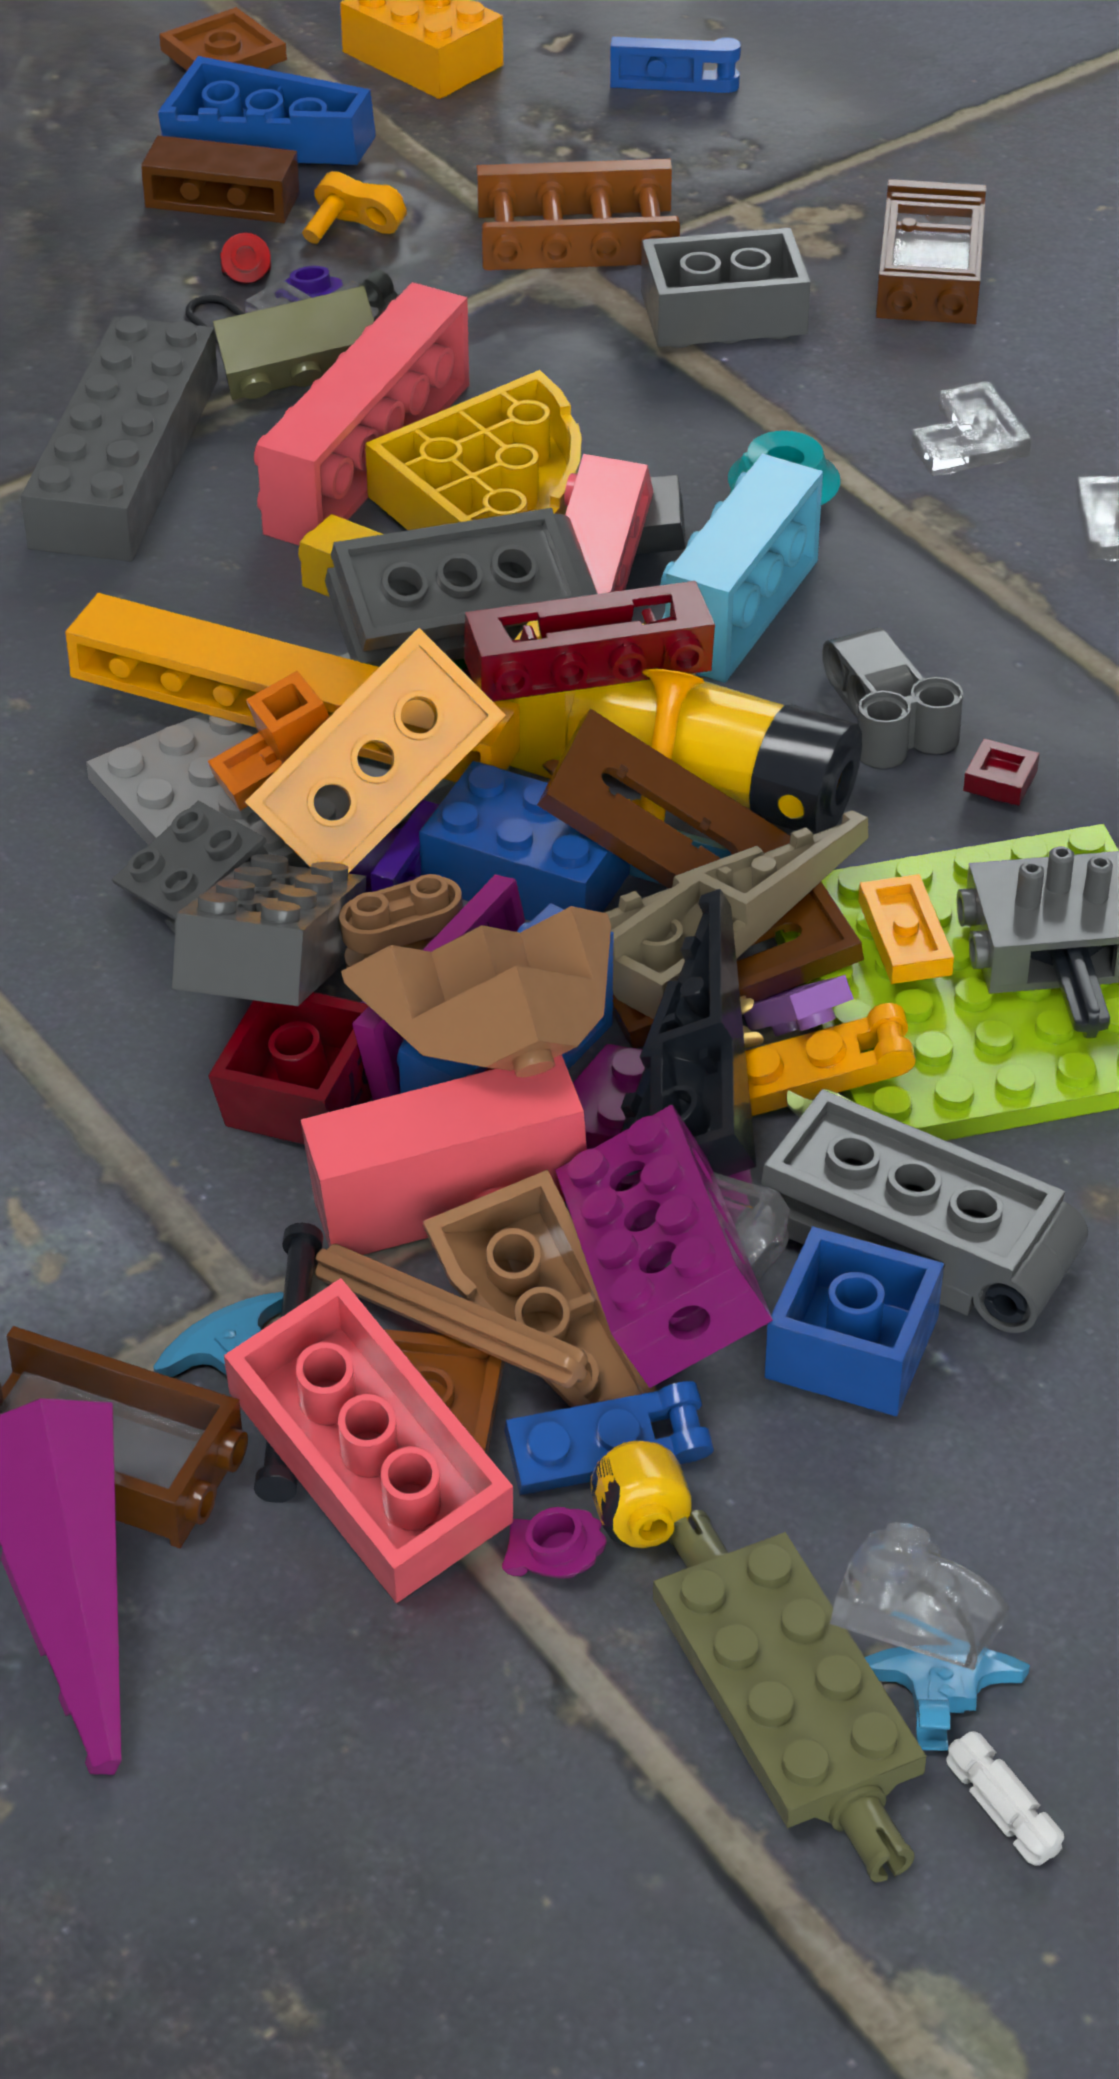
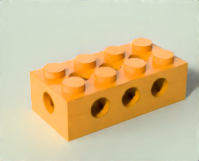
[245,628,506,873]

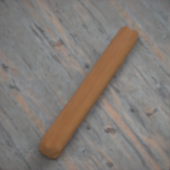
[315,1244,588,1388]

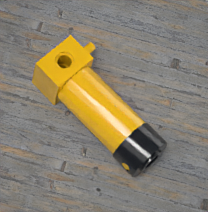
[506,621,862,835]

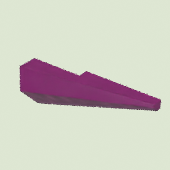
[0,1398,121,1775]

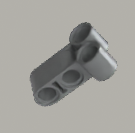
[822,627,963,769]

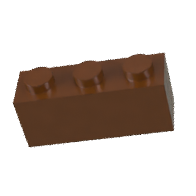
[141,135,300,223]

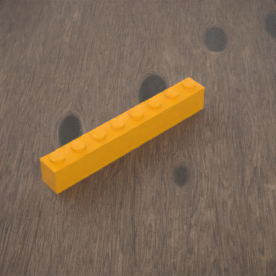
[65,593,520,782]

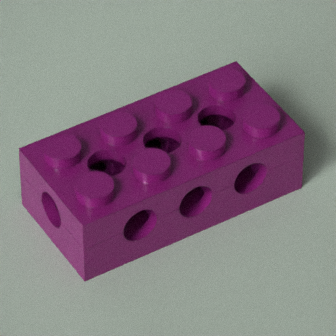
[555,1105,773,1388]

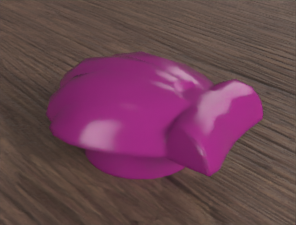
[502,1507,607,1579]

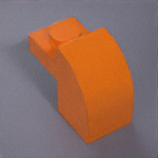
[208,670,329,811]

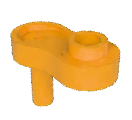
[302,171,407,244]

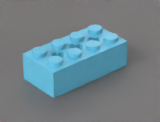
[660,454,823,683]

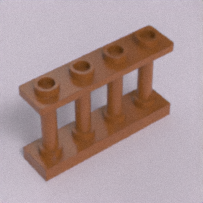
[477,159,680,270]

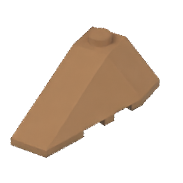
[423,1170,657,1407]

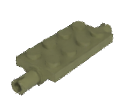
[653,1510,926,1882]

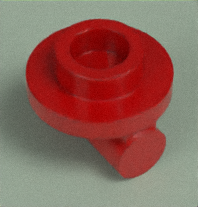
[220,233,271,284]

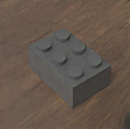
[641,227,811,348]

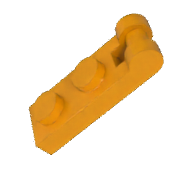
[745,1003,915,1116]

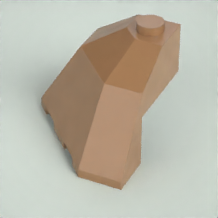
[341,906,611,1077]

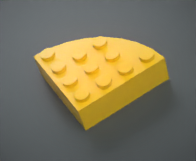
[365,370,582,530]

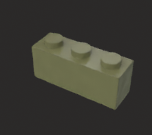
[213,286,374,400]

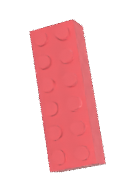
[254,282,469,546]

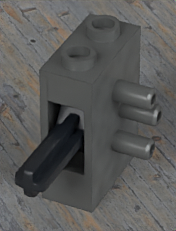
[956,846,1119,1039]

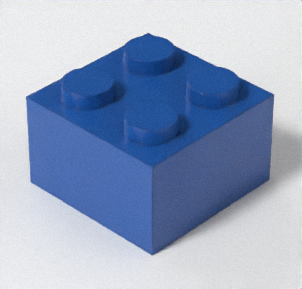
[764,1226,944,1417]

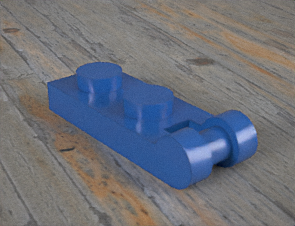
[610,37,741,93]
[504,1381,714,1495]

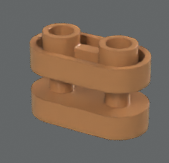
[339,874,463,968]

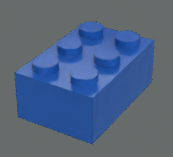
[419,761,630,921]

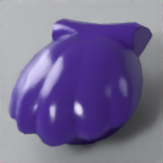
[270,266,344,302]

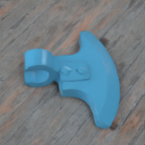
[153,1292,283,1377]
[865,1643,1030,1751]

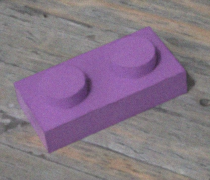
[744,975,854,1036]

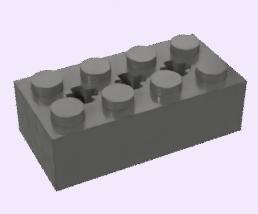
[172,854,367,1006]

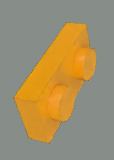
[858,874,954,984]

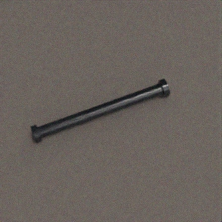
[254,1223,324,1503]

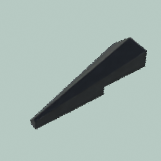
[620,889,757,1180]

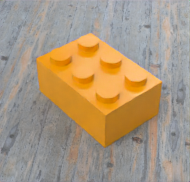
[340,0,504,99]

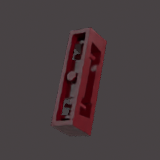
[464,581,715,702]

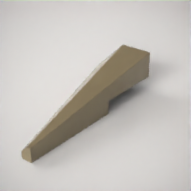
[605,810,868,1019]

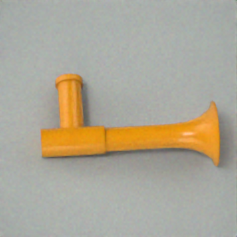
[629,669,705,822]

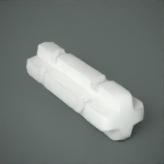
[946,1731,1064,1866]

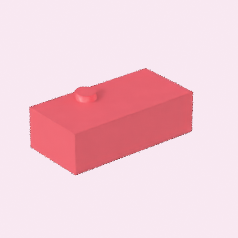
[300,1055,587,1255]
[224,1278,513,1604]

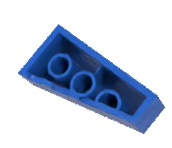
[158,56,376,165]

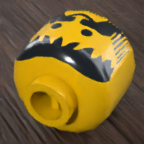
[591,1441,692,1549]

